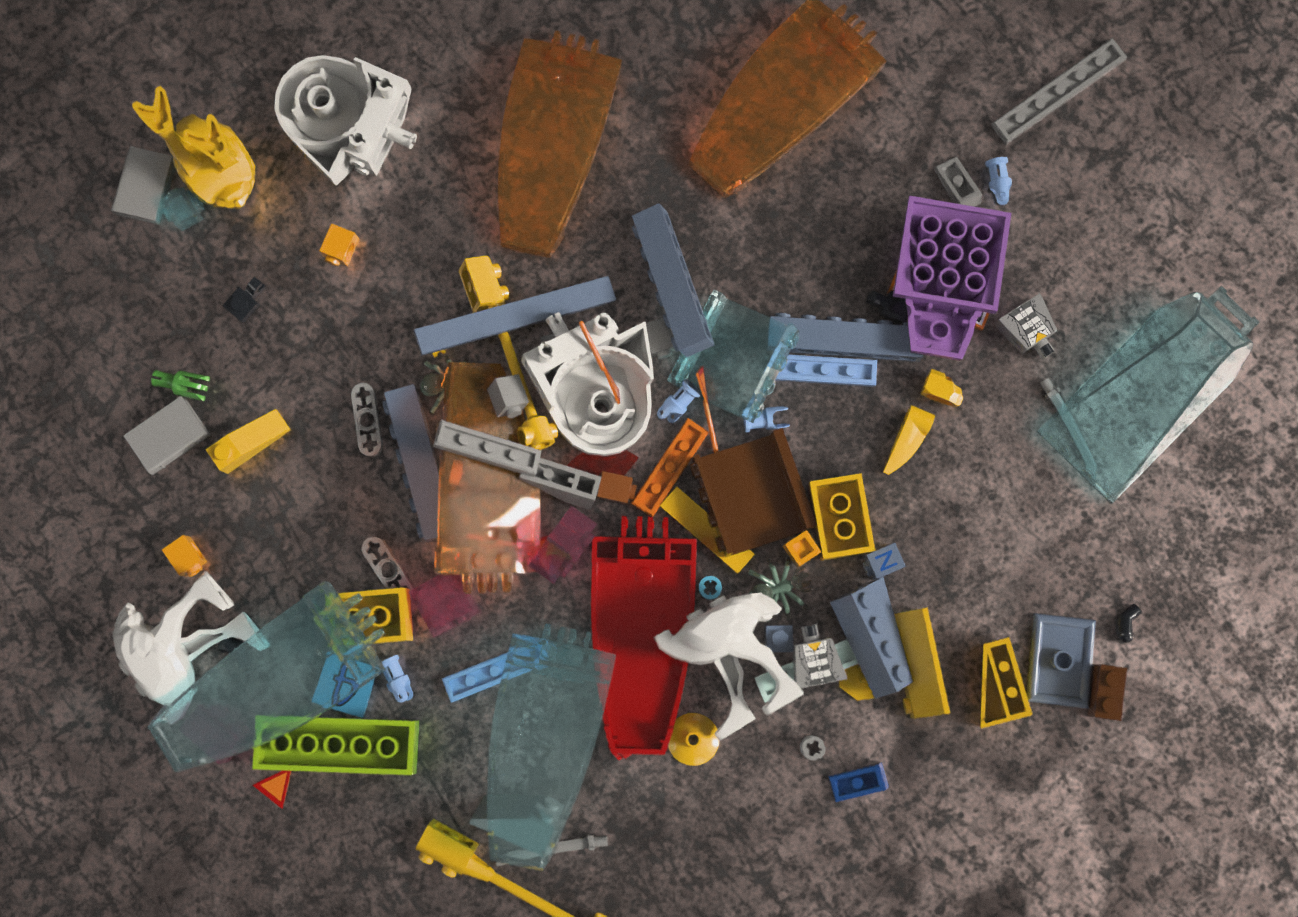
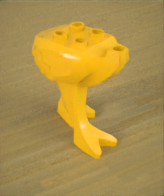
[132,86,255,209]

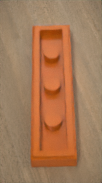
[631,418,709,517]

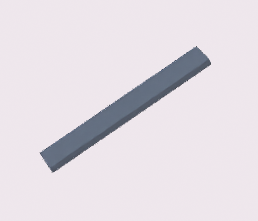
[413,276,616,356]

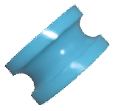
[698,576,722,600]

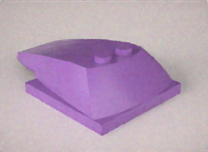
[893,196,1011,361]

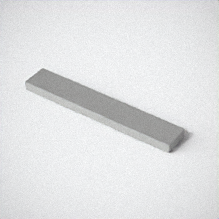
[991,38,1127,145]

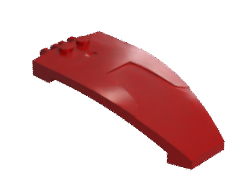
[591,516,697,755]

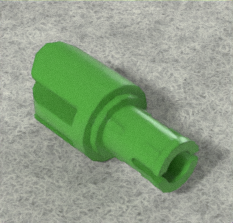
[151,370,210,401]

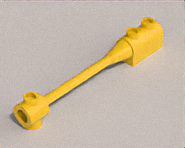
[458,256,558,450]
[416,818,608,917]

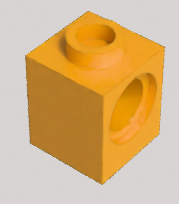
[319,223,359,267]
[783,530,821,568]
[162,535,207,577]

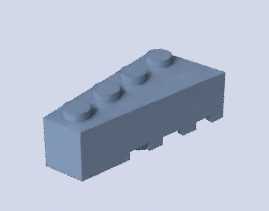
[830,577,913,699]

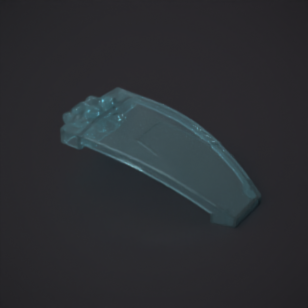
[147,581,386,772]
[487,624,616,871]

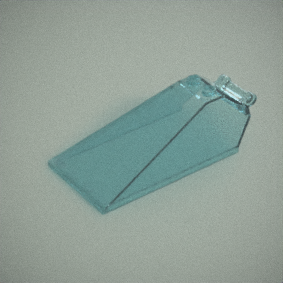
[1036,286,1260,504]

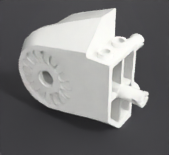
[274,55,417,186]
[521,312,654,456]

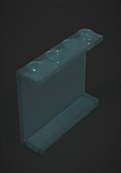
[667,289,800,423]

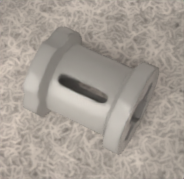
[800,735,826,760]

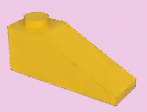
[205,409,291,474]

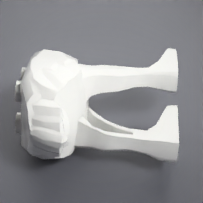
[113,572,271,725]
[654,593,804,741]

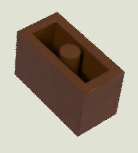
[1087,664,1127,721]

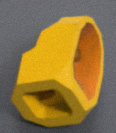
[921,369,963,407]

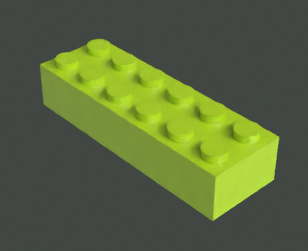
[252,715,419,775]

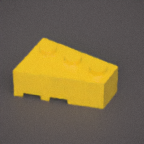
[980,637,1033,729]

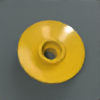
[668,713,719,766]

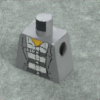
[994,293,1057,359]
[793,624,847,688]

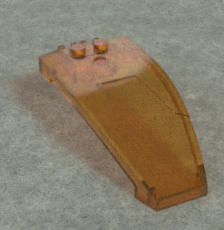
[688,0,887,198]
[498,30,622,258]
[435,362,541,594]

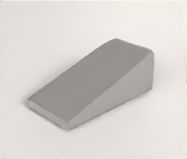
[934,156,982,207]

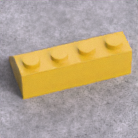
[894,607,950,719]

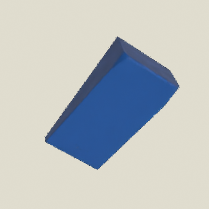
[829,762,889,802]

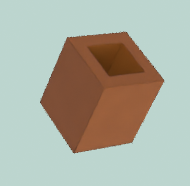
[597,471,637,505]

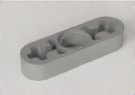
[351,383,383,457]
[362,537,415,600]

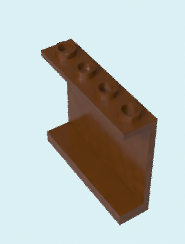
[690,428,817,558]

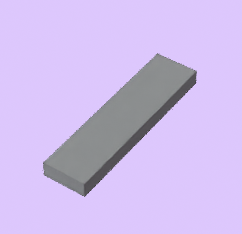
[433,420,541,477]

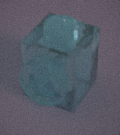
[161,187,204,231]

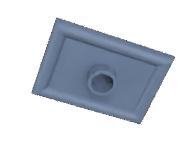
[1027,613,1096,709]

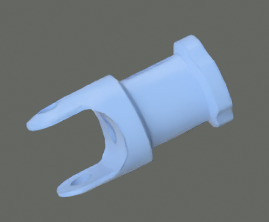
[985,157,1012,205]
[657,379,701,423]
[743,406,790,433]
[377,655,413,703]

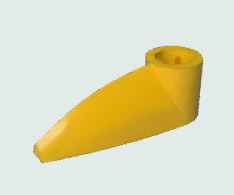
[883,405,935,475]

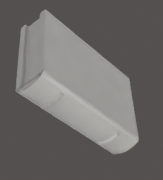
[111,146,175,225]
[123,396,210,475]

